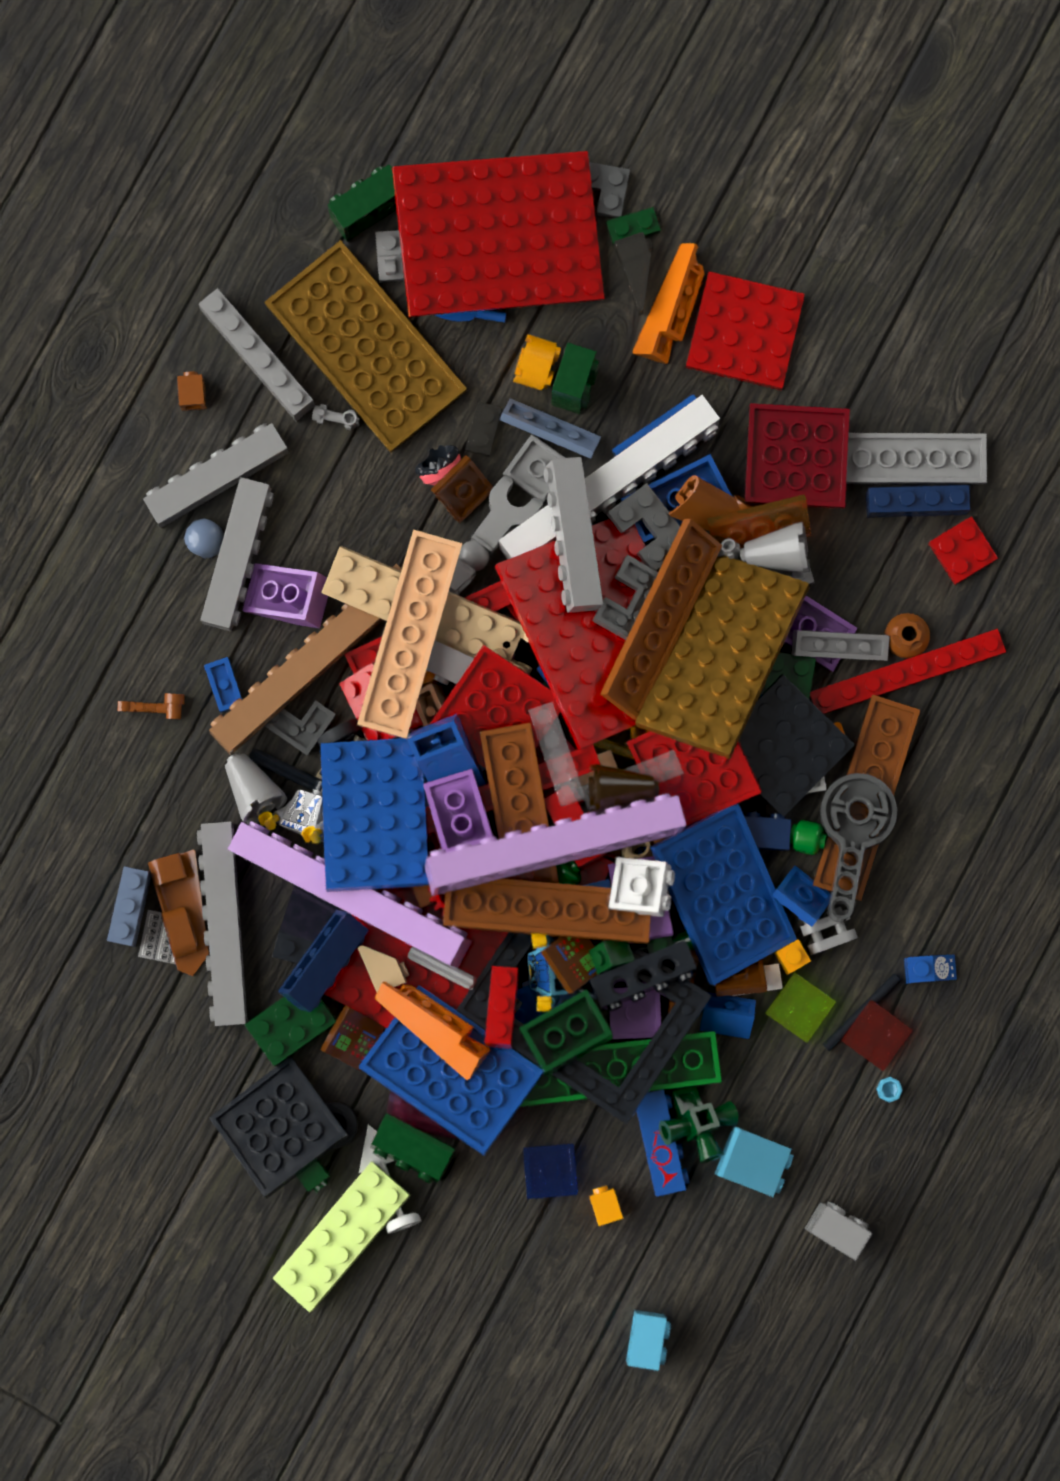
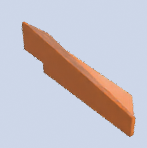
[633,243,704,364]
[375,981,491,1080]

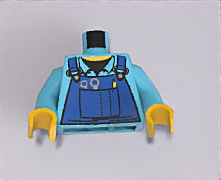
[526,934,572,1012]

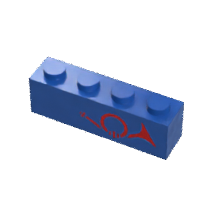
[636,1089,689,1197]

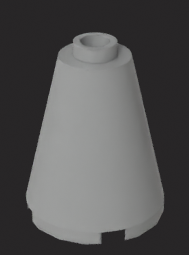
[740,522,810,572]
[225,753,287,824]

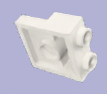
[609,857,675,917]

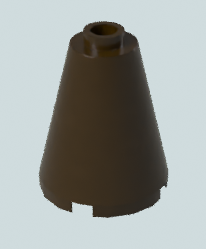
[588,764,659,815]

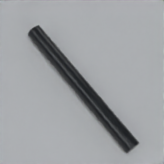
[822,973,901,1052]

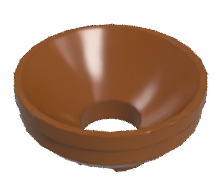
[884,613,930,659]

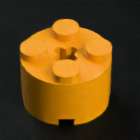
[513,334,561,391]

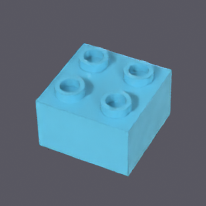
[626,1310,670,1371]

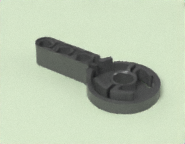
[820,773,897,922]

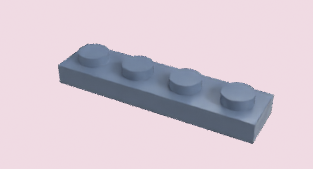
[500,398,601,458]

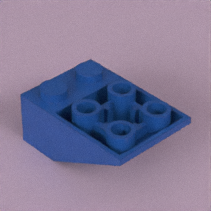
[407,714,487,787]

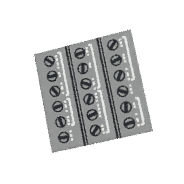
[138,910,175,964]

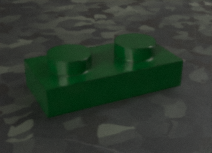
[606,207,660,247]

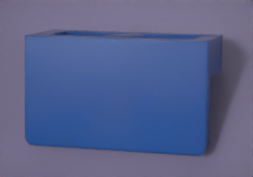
[700,992,756,1039]

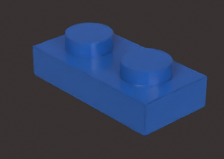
[204,657,243,713]

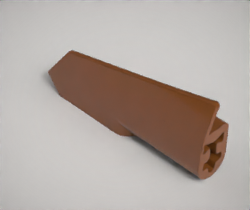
[669,475,782,544]
[148,850,209,976]

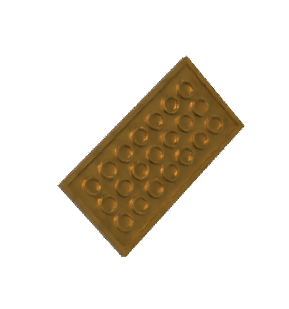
[264,240,467,453]
[635,556,810,759]

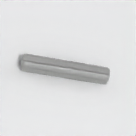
[408,946,477,990]

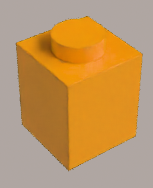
[774,939,811,974]
[589,1185,623,1226]

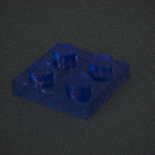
[523,1143,578,1199]

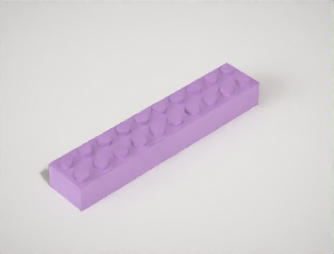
[425,794,686,896]
[228,821,472,968]

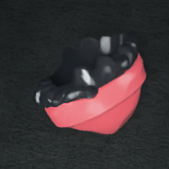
[415,445,461,486]

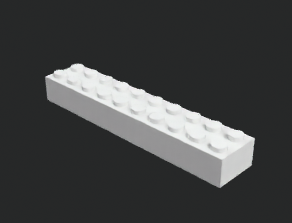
[499,395,720,559]

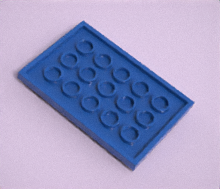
[321,738,429,892]
[650,803,797,985]
[359,985,544,1155]

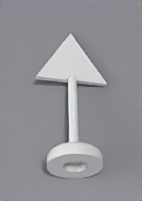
[359,1125,421,1234]

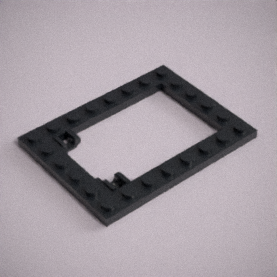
[456,932,711,1125]

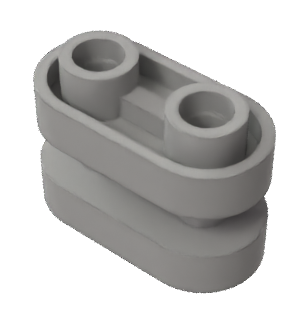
[800,907,858,955]

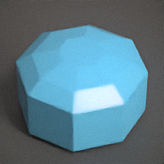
[876,1077,903,1102]

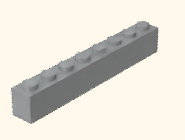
[197,822,248,1026]

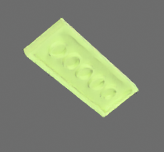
[273,1161,411,1312]

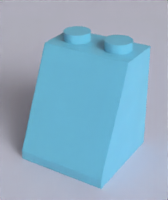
[715,1126,793,1197]

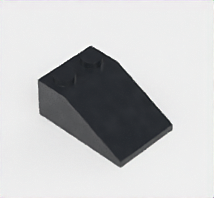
[272,885,340,964]

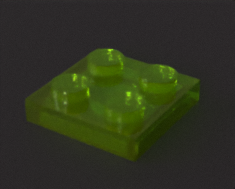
[765,972,836,1043]

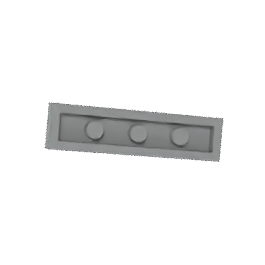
[791,630,890,661]

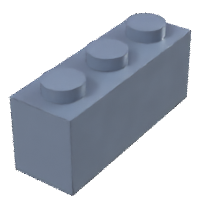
[107,867,152,947]

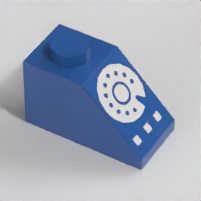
[904,954,957,984]

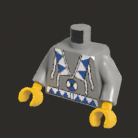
[258,780,324,843]

